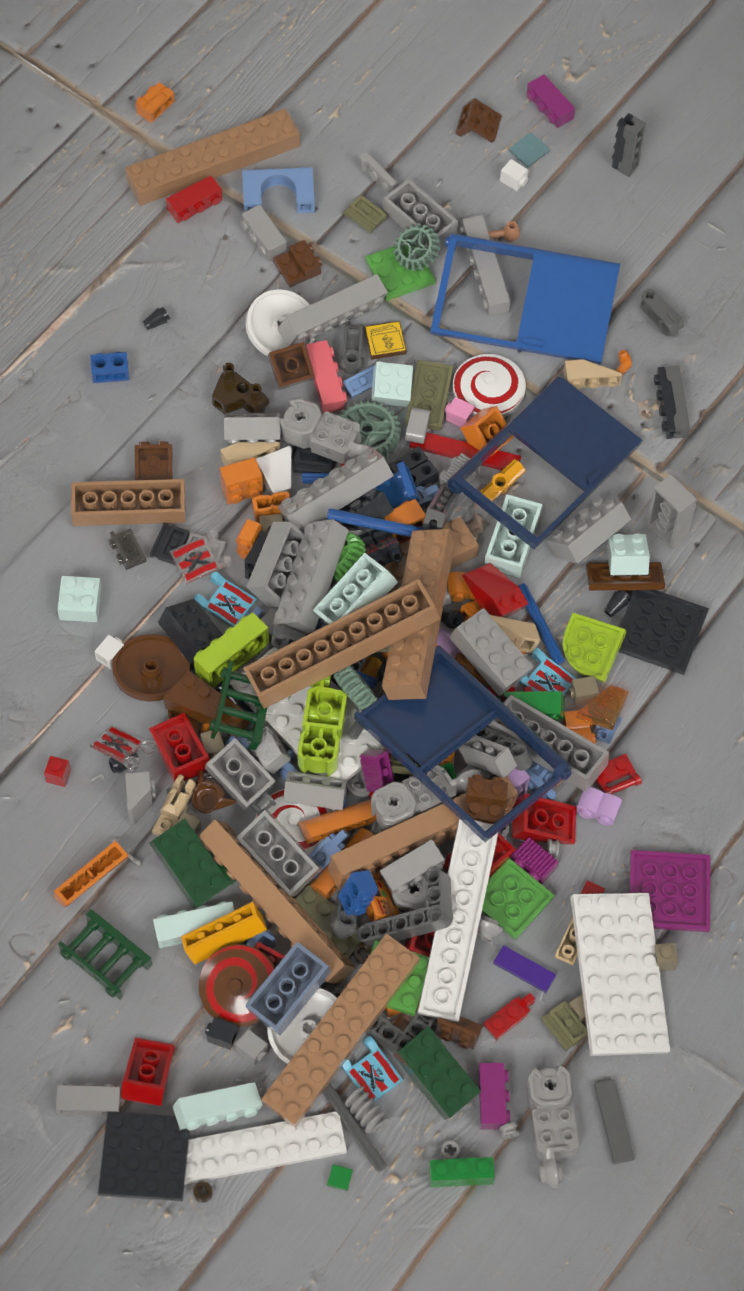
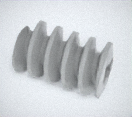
[345,1087,390,1134]

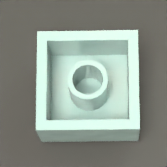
[371,362,413,407]
[607,534,650,575]
[57,576,101,622]

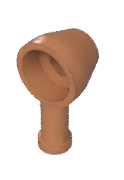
[488,221,520,241]

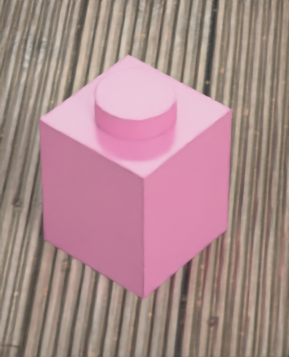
[445,397,475,427]

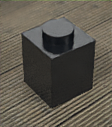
[205,1017,238,1050]

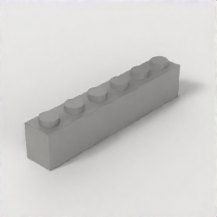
[459,215,510,316]

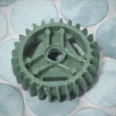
[337,400,401,458]

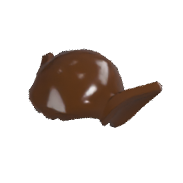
[192,770,237,814]

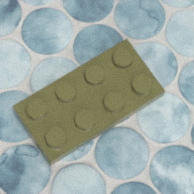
[405,360,453,431]
[295,885,363,959]

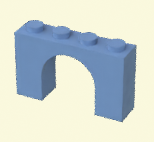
[242,167,315,213]

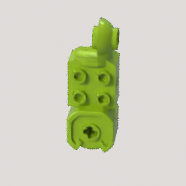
[298,675,347,776]

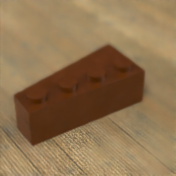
[163,671,250,737]

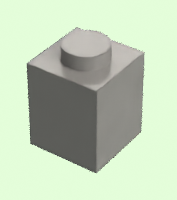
[235,1029,268,1066]

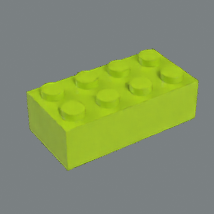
[194,612,269,688]

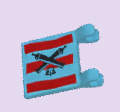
[194,572,257,627]
[518,648,577,695]
[341,1036,403,1102]

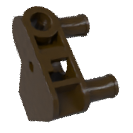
[212,362,269,415]

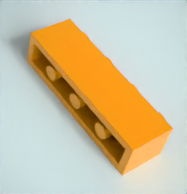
[181,902,267,965]

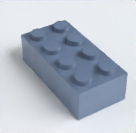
[245,942,332,1036]

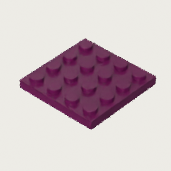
[629,850,711,932]

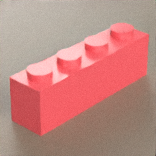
[306,340,347,414]

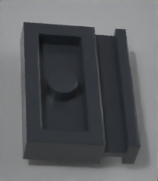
[294,446,333,474]
[150,523,190,565]

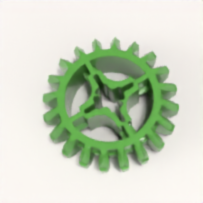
[332,532,366,582]

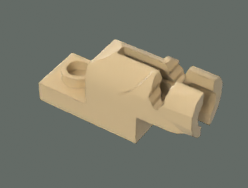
[152,775,196,836]

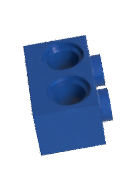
[90,352,129,383]
[338,870,378,916]

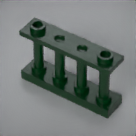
[209,661,268,750]
[58,909,153,1000]

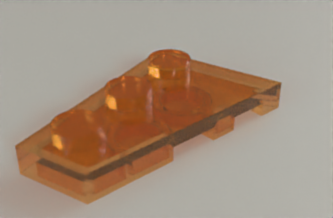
[576,685,629,731]

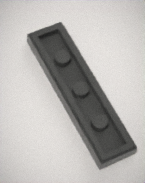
[594,1079,635,1164]

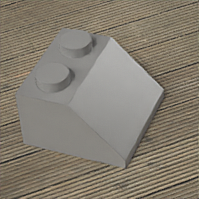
[125,771,156,825]

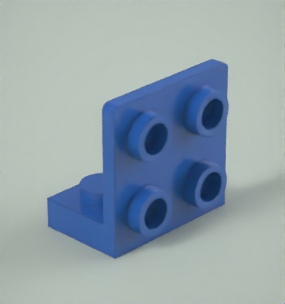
[376,462,421,509]

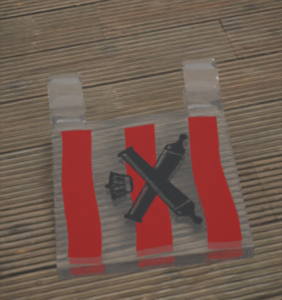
[170,530,232,584]
[90,725,155,772]

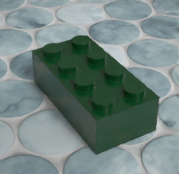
[149,818,230,909]
[393,1026,481,1120]

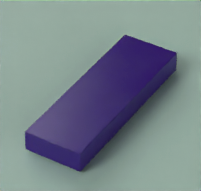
[493,945,556,993]

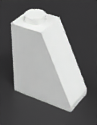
[256,446,292,497]

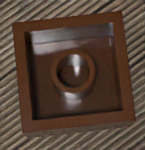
[268,342,315,390]

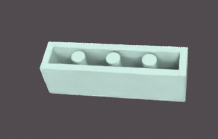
[153,901,234,949]
[173,1082,262,1130]

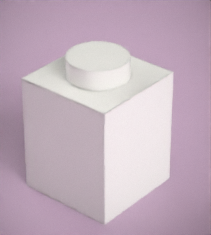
[500,159,528,191]
[94,635,124,669]

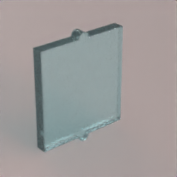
[508,132,550,168]

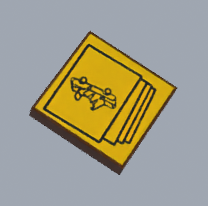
[364,321,407,360]

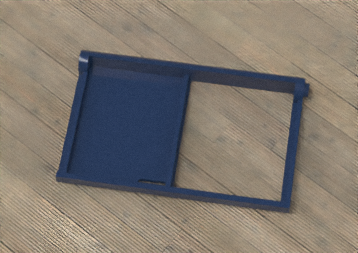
[447,377,643,550]
[354,645,572,843]

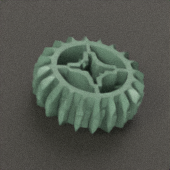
[393,223,441,272]
[334,665,378,711]

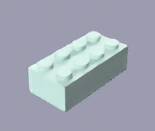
[484,494,542,578]
[313,553,398,625]

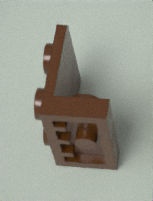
[455,98,502,143]
[436,1016,483,1050]

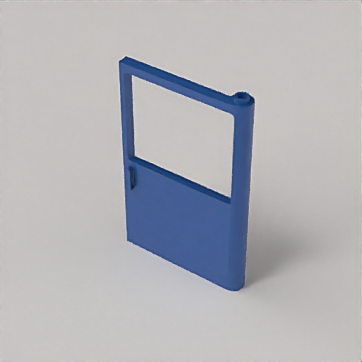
[430,233,620,365]

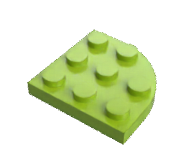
[563,613,626,683]

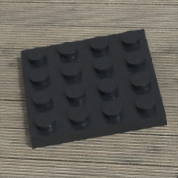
[618,590,709,675]
[98,1111,190,1201]

